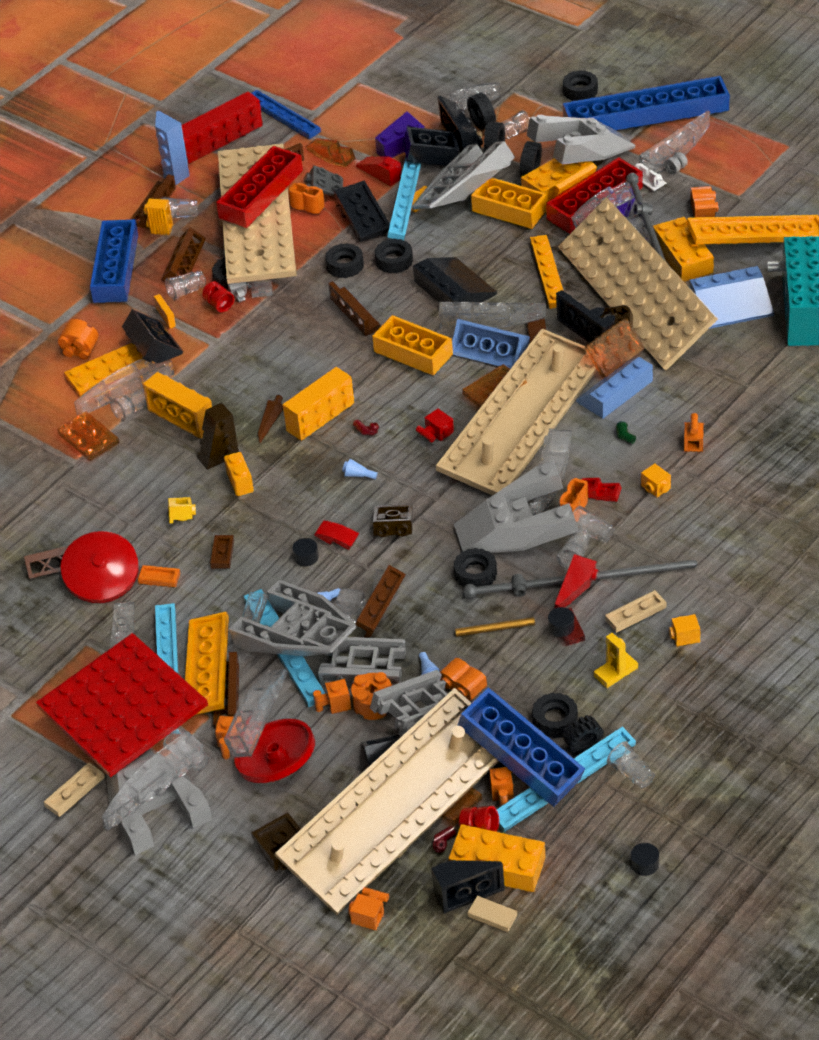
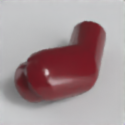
[353,419,379,435]
[433,826,456,853]

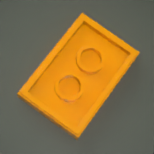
[550,163,597,200]

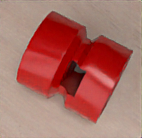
[202,281,234,313]
[459,806,500,832]

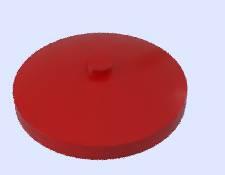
[61,531,139,603]
[234,719,315,783]

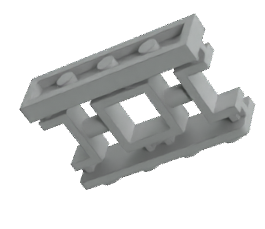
[318,637,406,687]
[370,670,467,737]

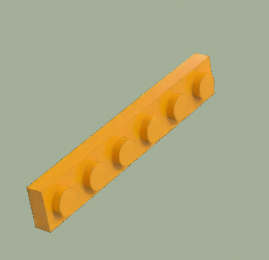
[530,235,563,309]

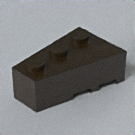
[197,402,239,470]

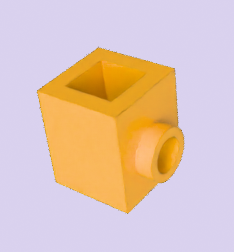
[641,463,671,497]
[669,614,701,646]

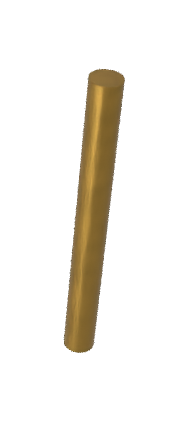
[455,617,535,637]

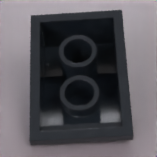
[431,860,505,913]

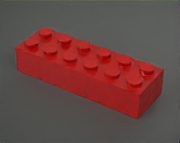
[181,91,263,164]
[216,146,303,228]
[546,158,643,234]

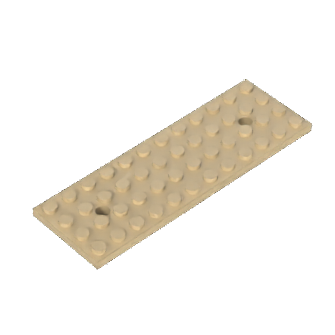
[218,144,297,284]
[558,197,718,370]
[436,329,606,496]
[275,688,499,915]

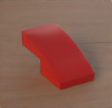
[582,478,622,502]
[314,520,359,550]

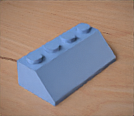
[155,111,190,185]
[452,319,530,369]
[576,357,653,419]

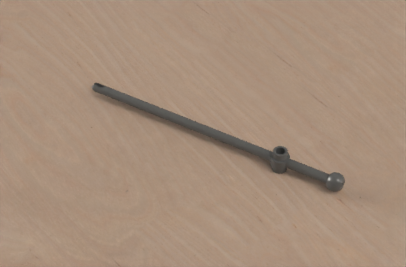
[626,173,665,260]
[463,560,698,599]

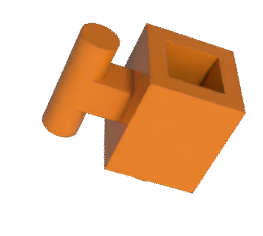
[684,413,704,452]
[313,679,351,714]
[215,716,242,759]
[489,767,514,807]
[348,887,389,930]

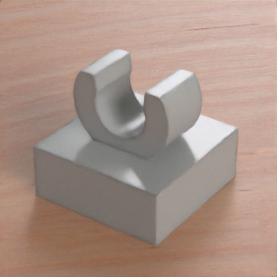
[228,282,247,302]

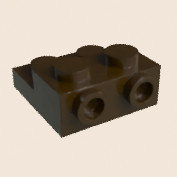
[373,504,413,537]
[251,812,301,871]

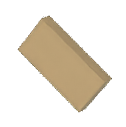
[468,896,517,932]

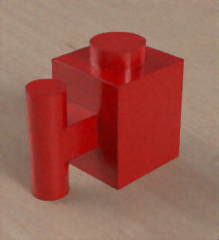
[416,408,454,443]

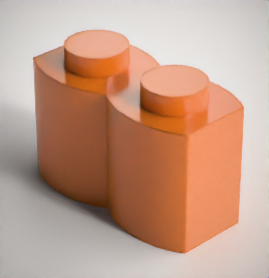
[288,183,325,214]
[690,186,718,218]
[560,478,588,521]
[440,657,487,701]

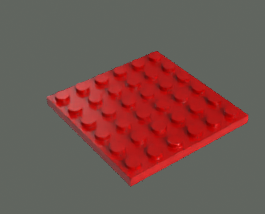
[36,633,208,778]

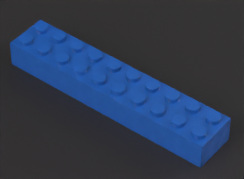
[563,76,730,130]

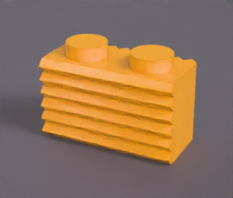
[144,199,173,235]
[224,452,254,496]

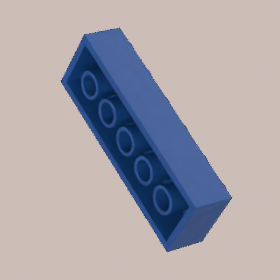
[90,219,138,303]
[457,687,585,807]

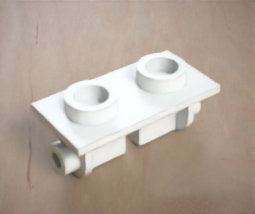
[634,163,666,191]

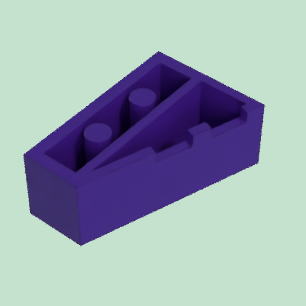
[375,111,425,158]

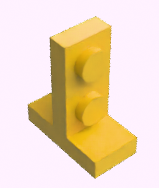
[594,633,638,688]

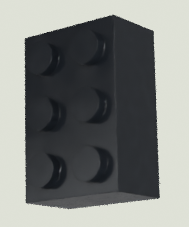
[403,127,459,166]

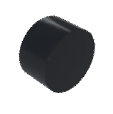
[292,538,319,566]
[548,607,574,637]
[631,843,659,876]

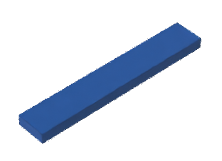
[251,90,321,139]

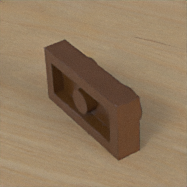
[210,535,235,569]

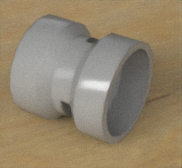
[664,152,688,174]

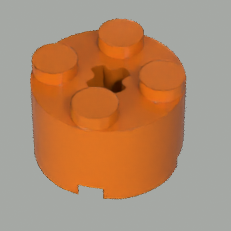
[58,319,99,360]
[351,672,392,720]

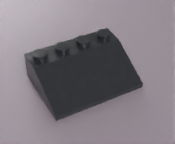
[413,257,497,316]

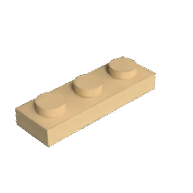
[605,590,667,633]
[44,763,105,817]

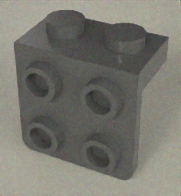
[303,165,343,197]

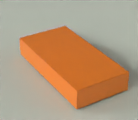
[138,565,181,587]

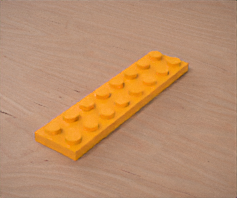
[686,215,819,245]

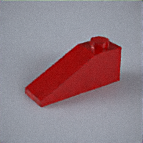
[356,156,402,187]
[554,554,599,609]

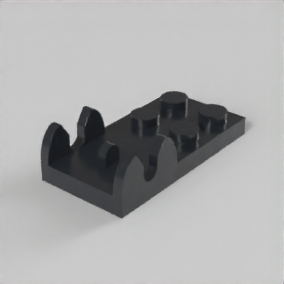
[334,180,390,242]
[556,290,615,354]

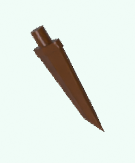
[257,395,283,443]

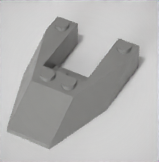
[527,115,636,164]
[412,141,515,210]
[454,461,579,553]
[229,580,356,656]
[106,748,212,855]

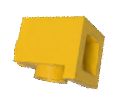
[168,497,196,523]

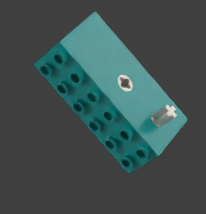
[768,236,819,346]

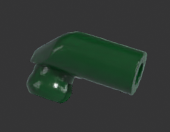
[615,421,636,444]

